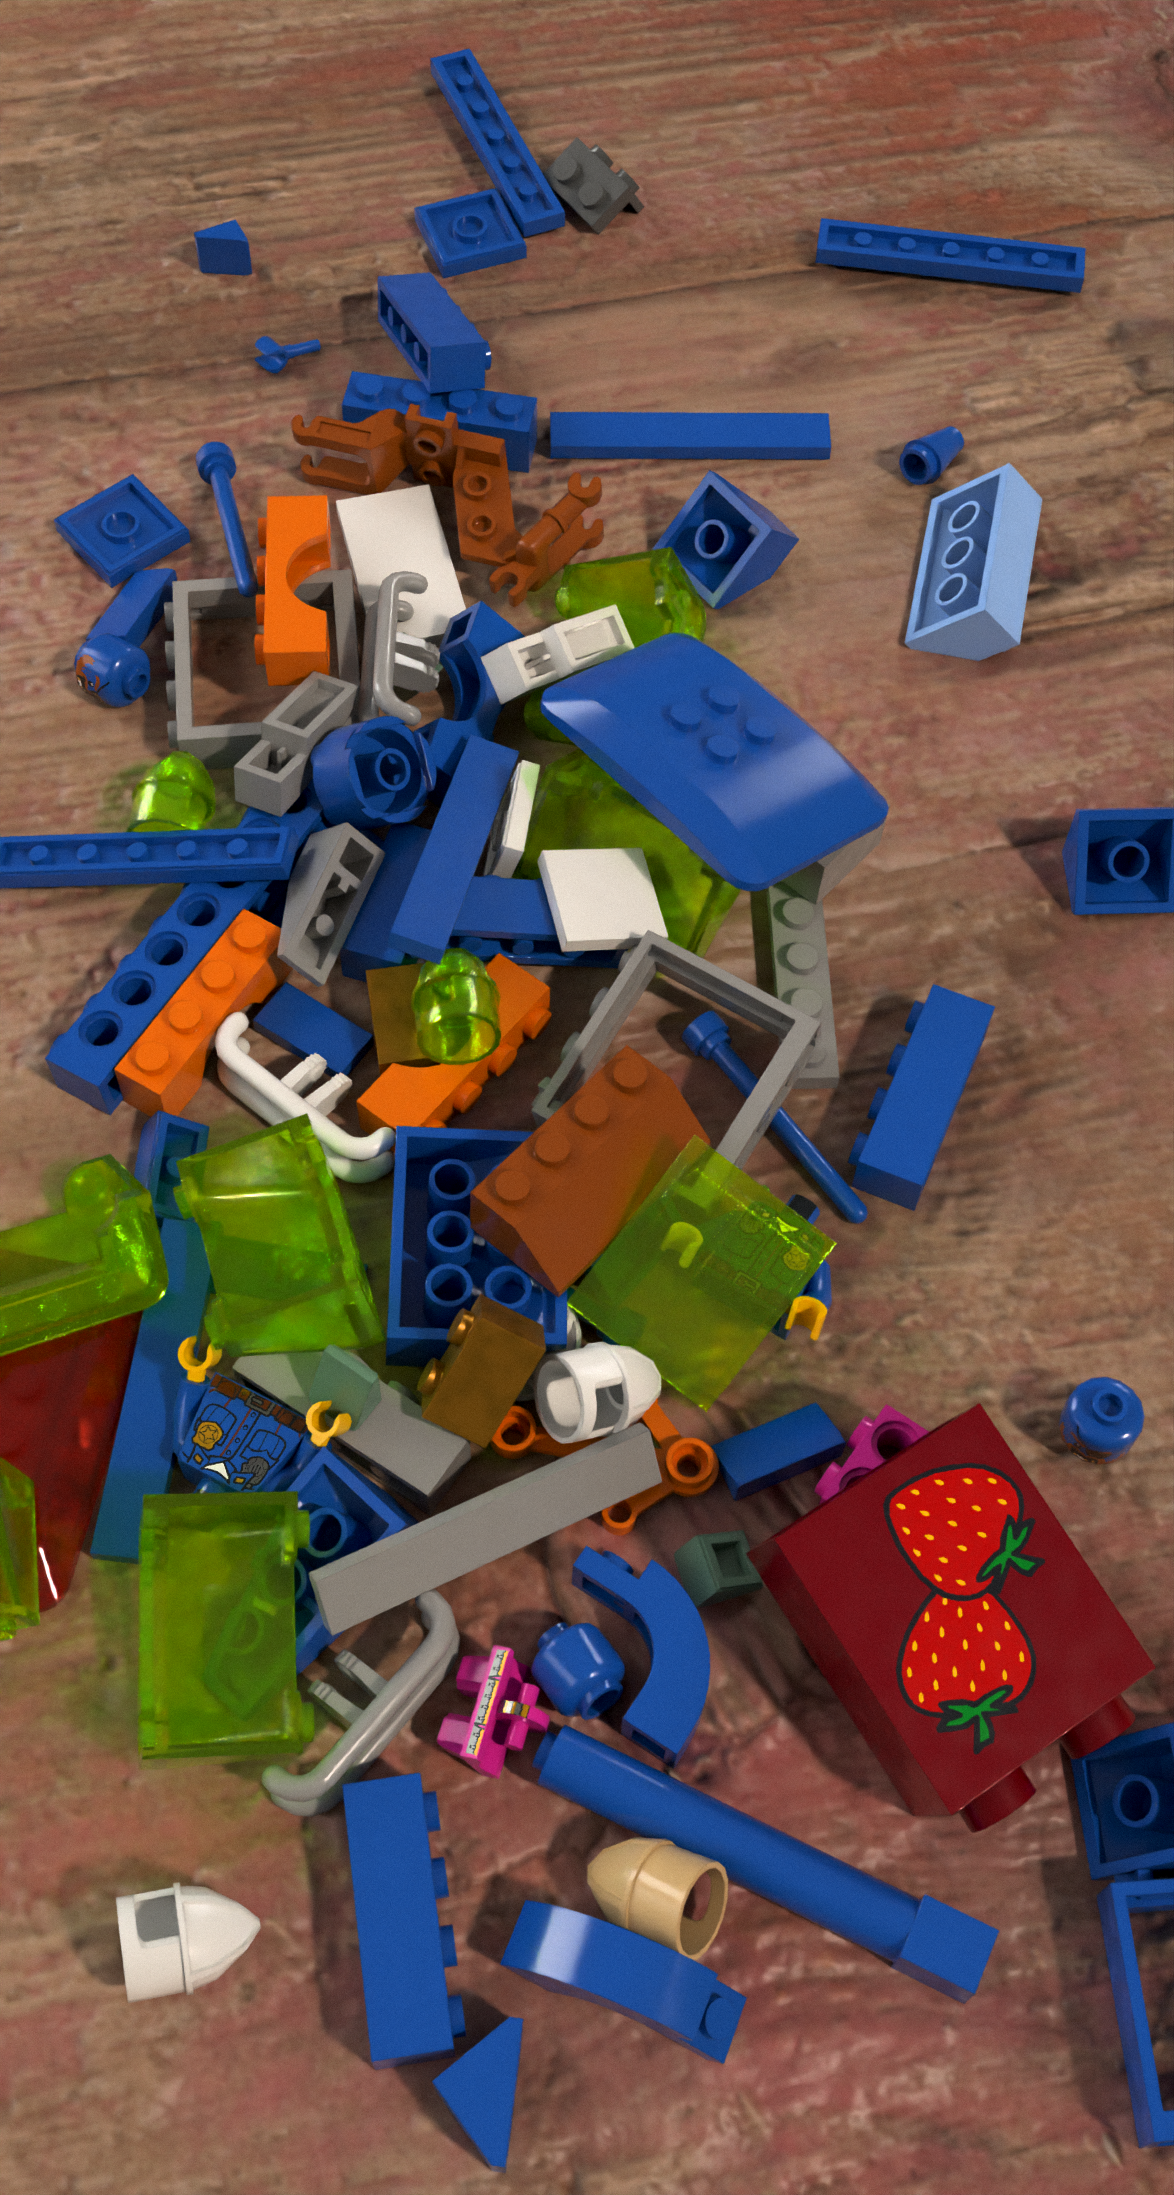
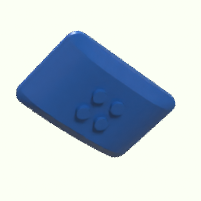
[540,632,889,891]

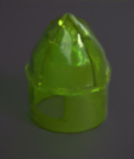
[126,751,216,832]
[411,948,501,1065]

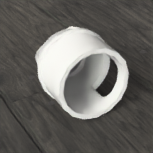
[533,1341,661,1444]
[116,1882,261,2003]

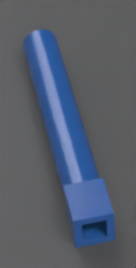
[532,1724,999,2004]

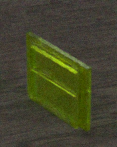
[567,1135,837,1412]

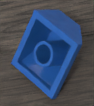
[653,470,799,609]

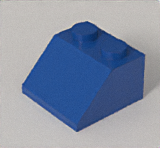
[1071,1722,1174,1881]

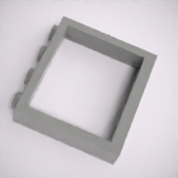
[164,569,361,771]
[531,930,821,1222]

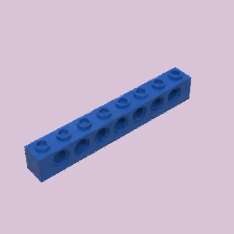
[45,778,335,1115]

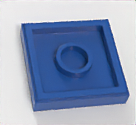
[414,188,527,279]
[54,474,191,588]

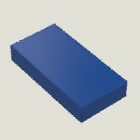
[253,982,374,1078]

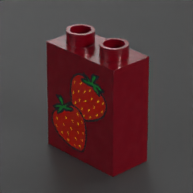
[746,1403,1156,1833]

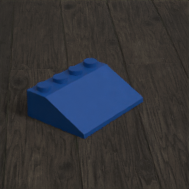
[385,1126,567,1367]

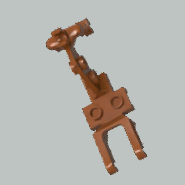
[291,403,604,607]

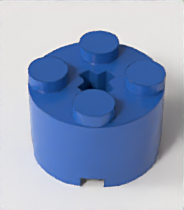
[310,716,437,831]

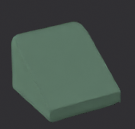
[309,1344,382,1431]
[674,1530,764,1608]

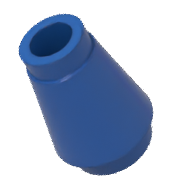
[899,426,964,485]

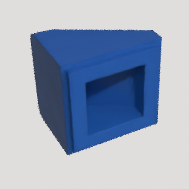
[194,219,252,276]

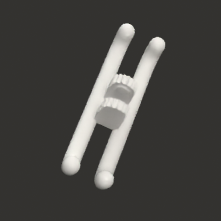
[214,1012,396,1184]

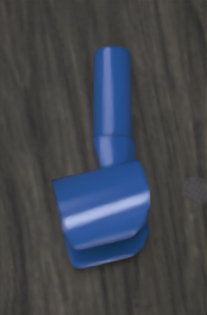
[255,336,321,373]

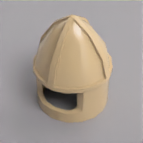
[587,1837,728,1961]

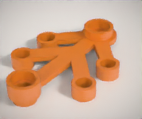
[490,1398,719,1536]

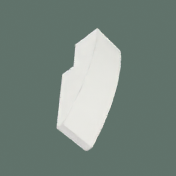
[481,604,635,705]

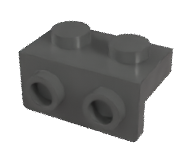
[543,137,644,235]

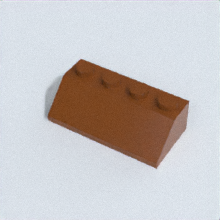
[470,1045,711,1298]

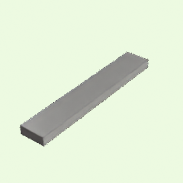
[308,1423,662,1636]

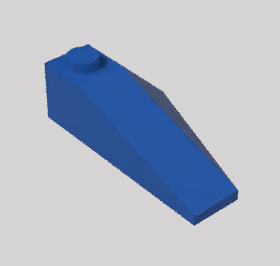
[203,1446,419,1722]

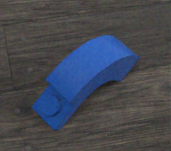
[572,1545,710,1770]
[500,1900,747,2064]

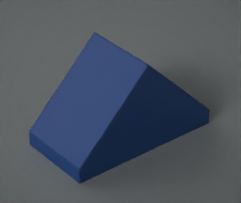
[432,2017,523,2173]

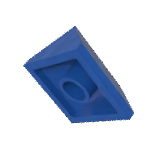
[1062,807,1174,915]

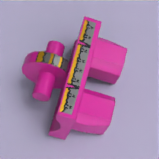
[437,1645,550,1779]

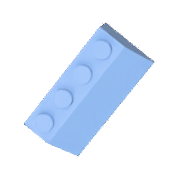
[905,463,1042,661]

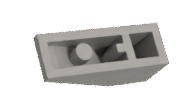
[277,822,386,987]

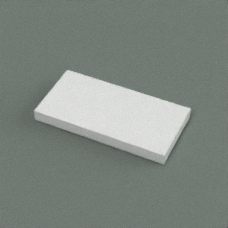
[336,484,466,646]

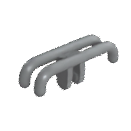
[358,571,440,726]
[261,1589,461,1817]

